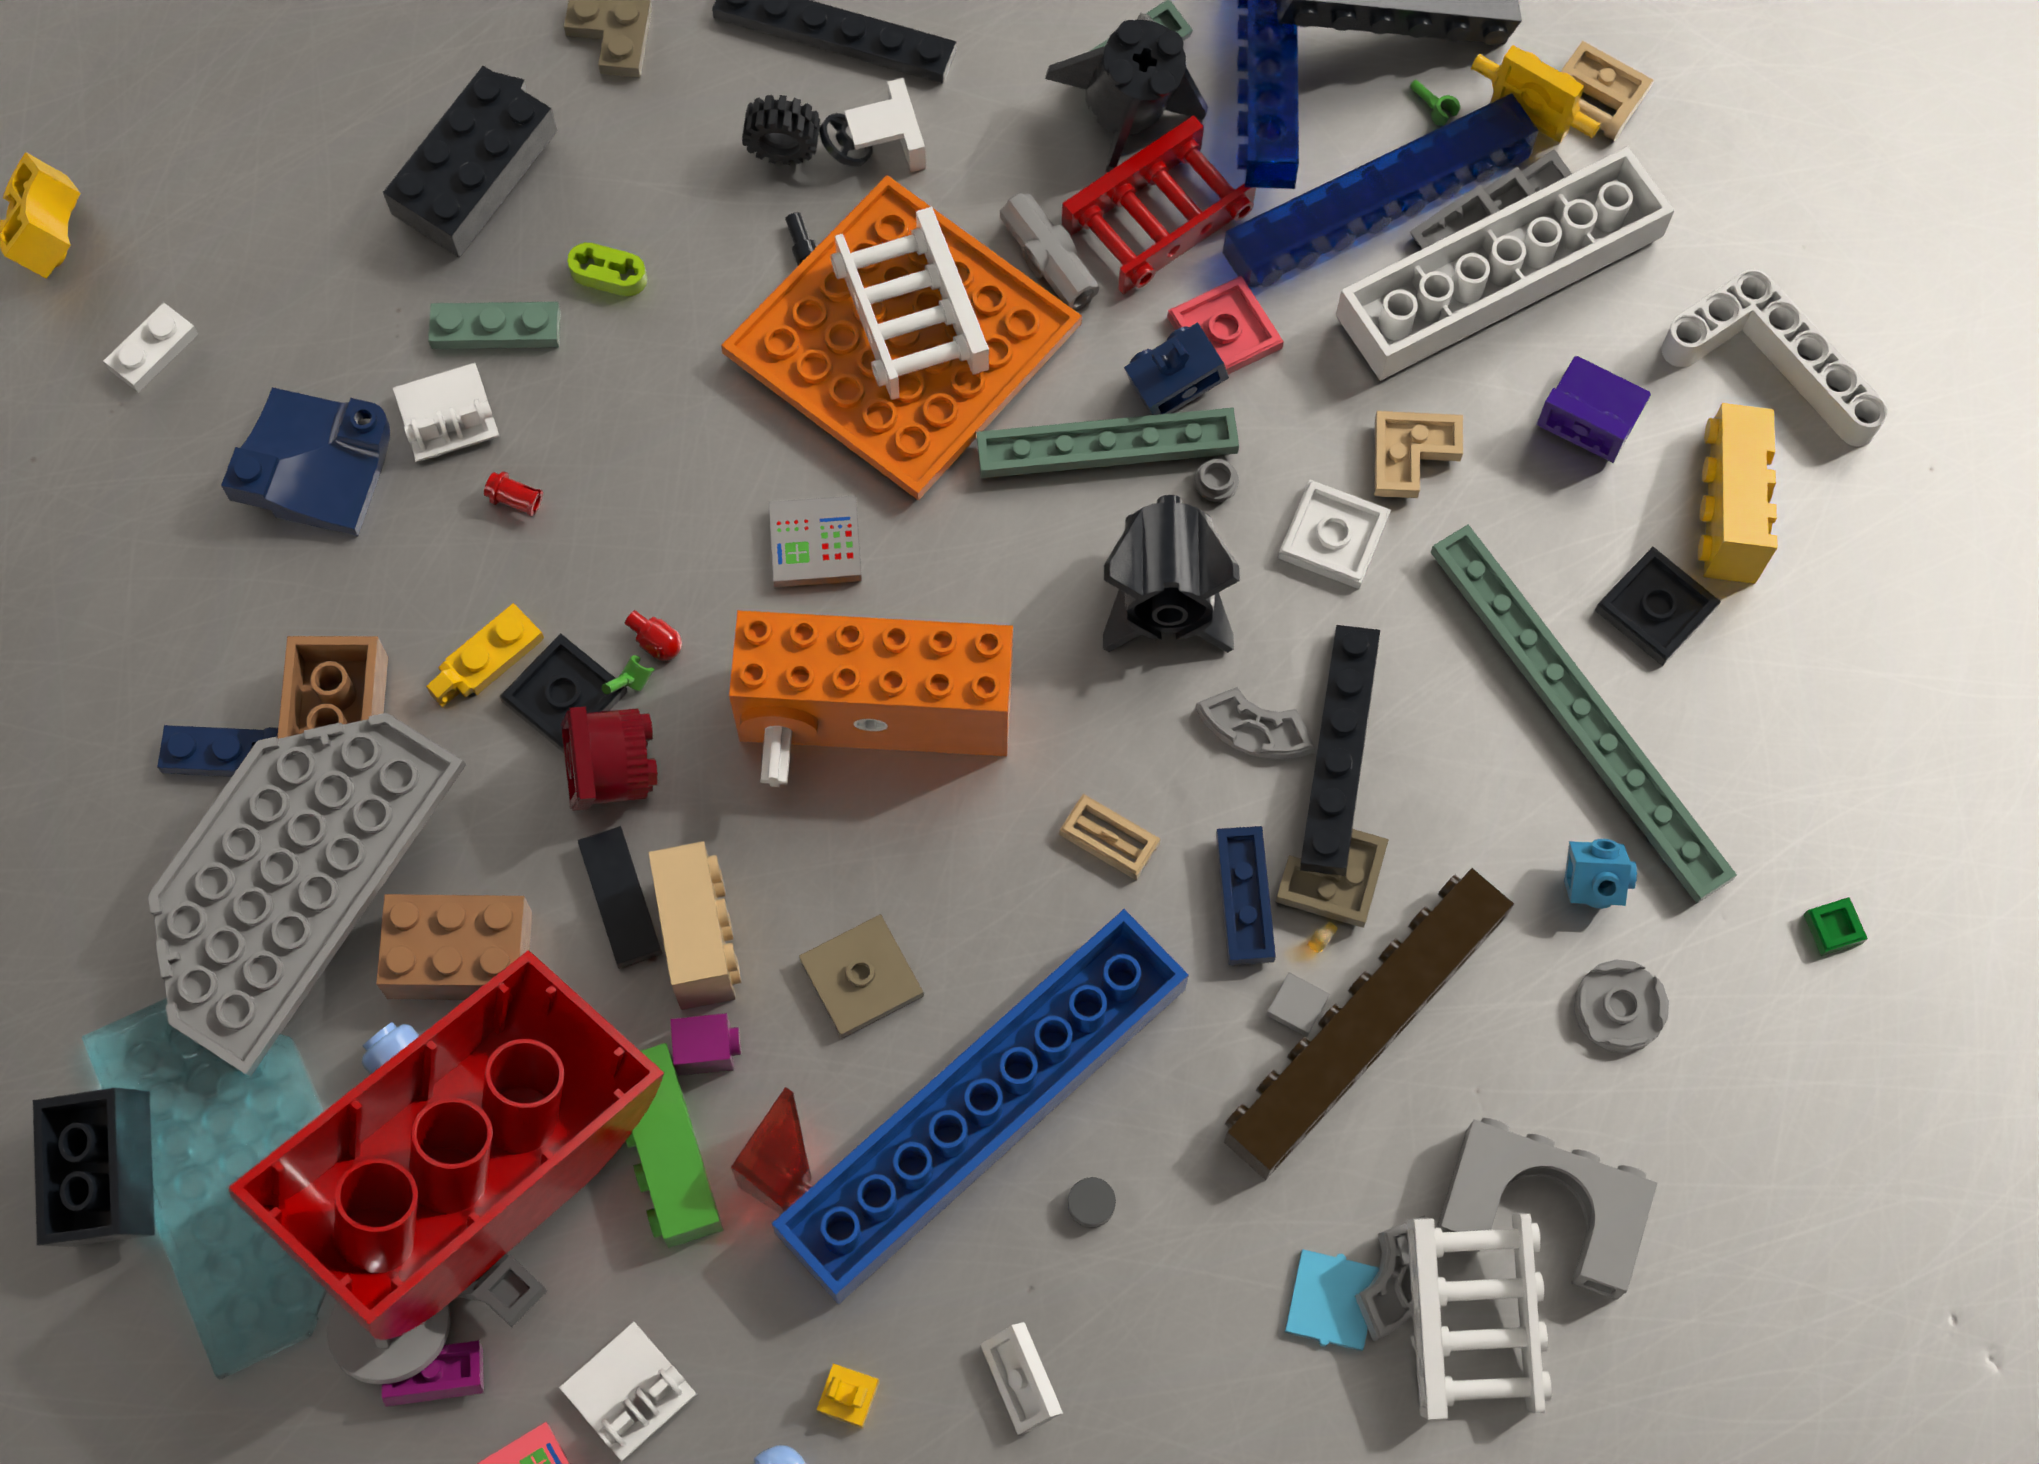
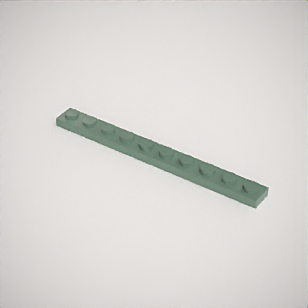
[1430,524,1737,904]

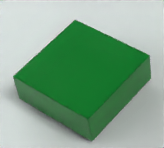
[1803,897,1868,956]

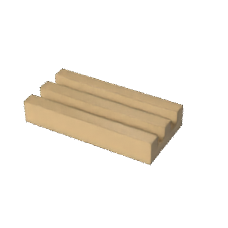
[1059,794,1161,880]

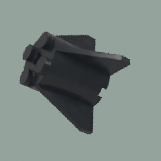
[1045,13,1208,172]
[1103,495,1240,653]

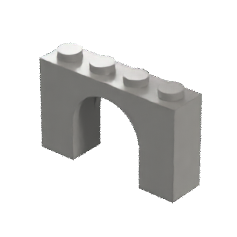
[1437,1118,1657,1299]

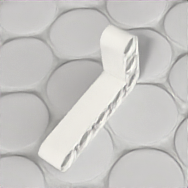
[1661,270,1888,447]

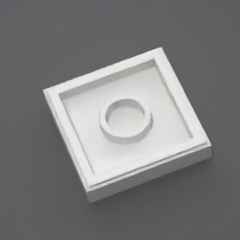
[1278,480,1391,589]

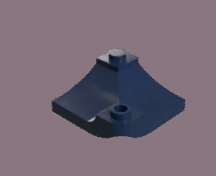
[221,387,390,536]

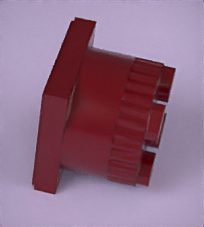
[561,706,658,811]

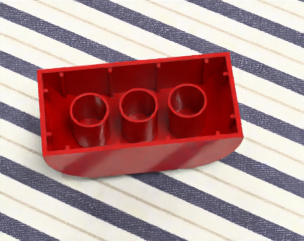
[228,950,664,1340]

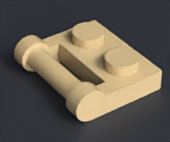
[1560,41,1653,141]

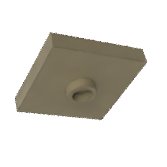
[799,914,924,1039]

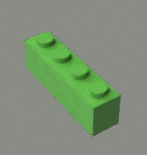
[626,1043,723,1248]

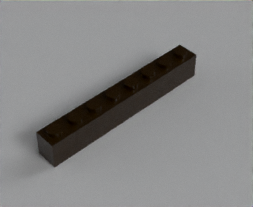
[1224,868,1514,1180]

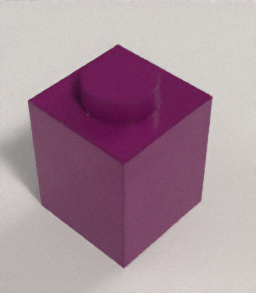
[670,1013,741,1076]

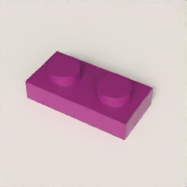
[382,1340,484,1407]

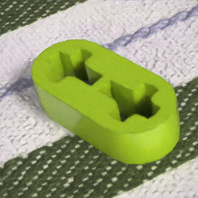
[567,242,648,297]

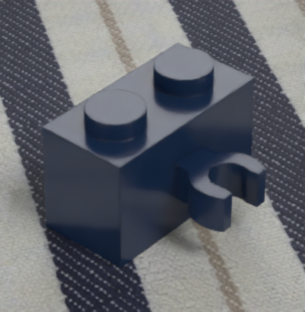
[1124,322,1229,415]

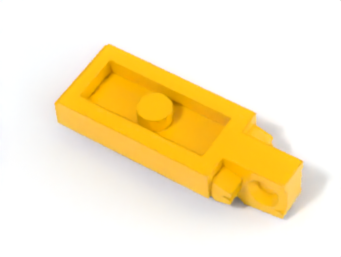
[426,603,544,708]

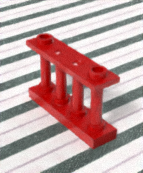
[1061,115,1257,295]

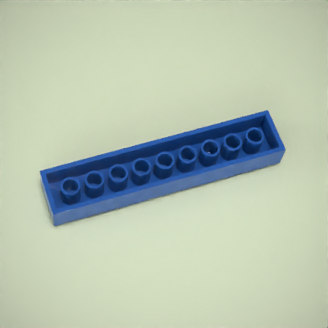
[772,909,1189,1305]

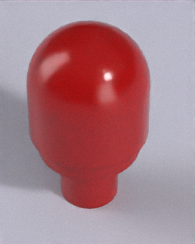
[624,610,682,661]

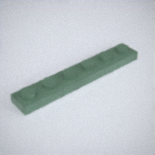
[976,407,1239,478]

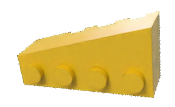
[1697,403,1778,584]

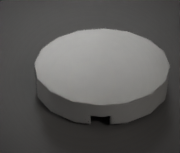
[1574,959,1669,1053]

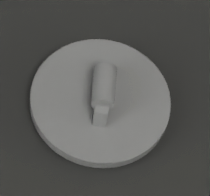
[327,1302,450,1384]

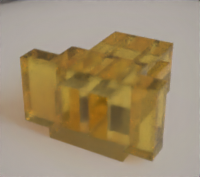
[1307,921,1338,953]

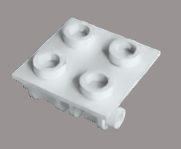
[393,363,500,463]
[559,1322,697,1461]

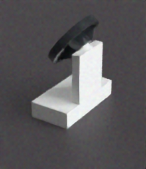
[819,78,926,173]

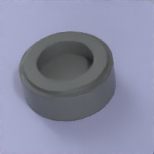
[1068,1177,1116,1228]

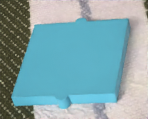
[1285,1249,1379,1351]

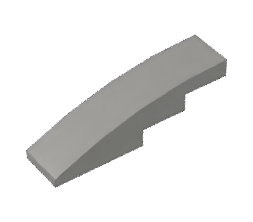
[1410,149,1572,250]

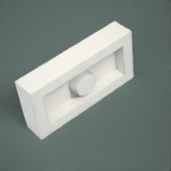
[103,302,198,393]
[980,1322,1063,1435]

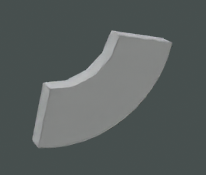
[1196,687,1315,759]
[1355,1215,1426,1341]

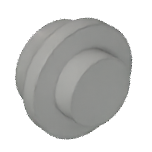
[1195,459,1239,502]

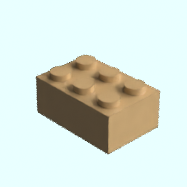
[649,841,742,1010]

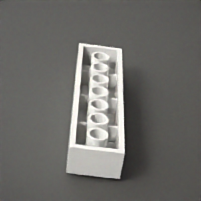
[1336,146,1675,381]

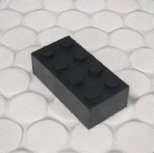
[383,66,557,258]

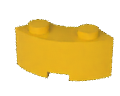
[0,152,81,279]

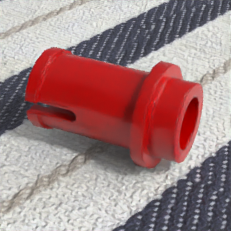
[484,471,543,516]

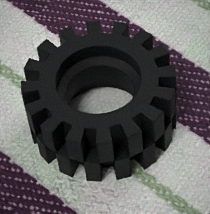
[742,95,820,165]

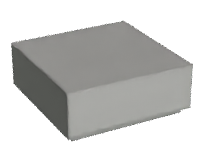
[1266,972,1330,1037]

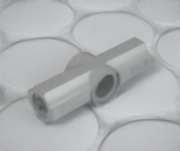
[1000,193,1099,310]

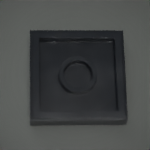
[1595,547,1721,666]
[499,633,628,753]

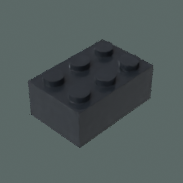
[33,1087,155,1247]

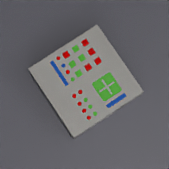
[769,495,862,588]

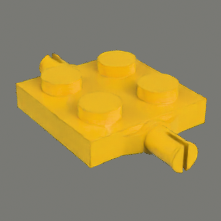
[1471,45,1601,143]

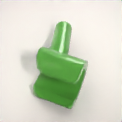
[1410,80,1460,126]
[602,655,654,694]

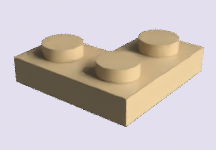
[1374,411,1463,498]

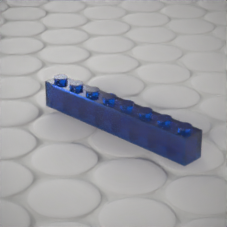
[1222,93,1539,290]

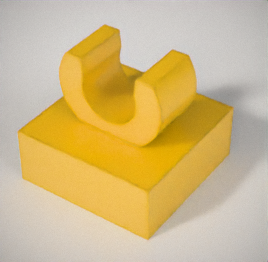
[816,1363,879,1428]

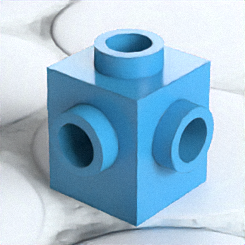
[1564,839,1637,909]

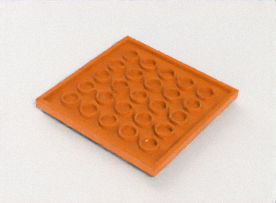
[721,175,1082,501]

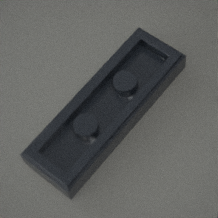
[577,826,662,969]

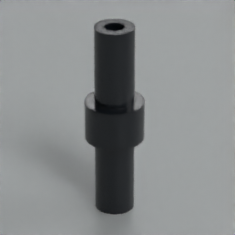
[785,212,817,266]

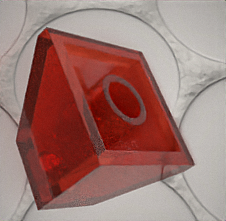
[731,1087,813,1214]

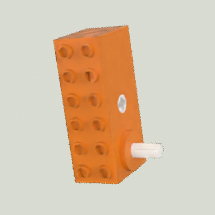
[729,610,1013,787]

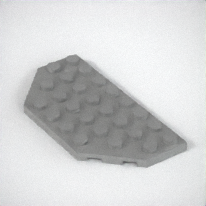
[148,713,466,1077]

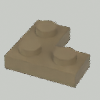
[564,0,652,78]
[1275,829,1389,928]

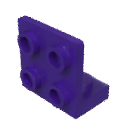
[1536,356,1651,463]

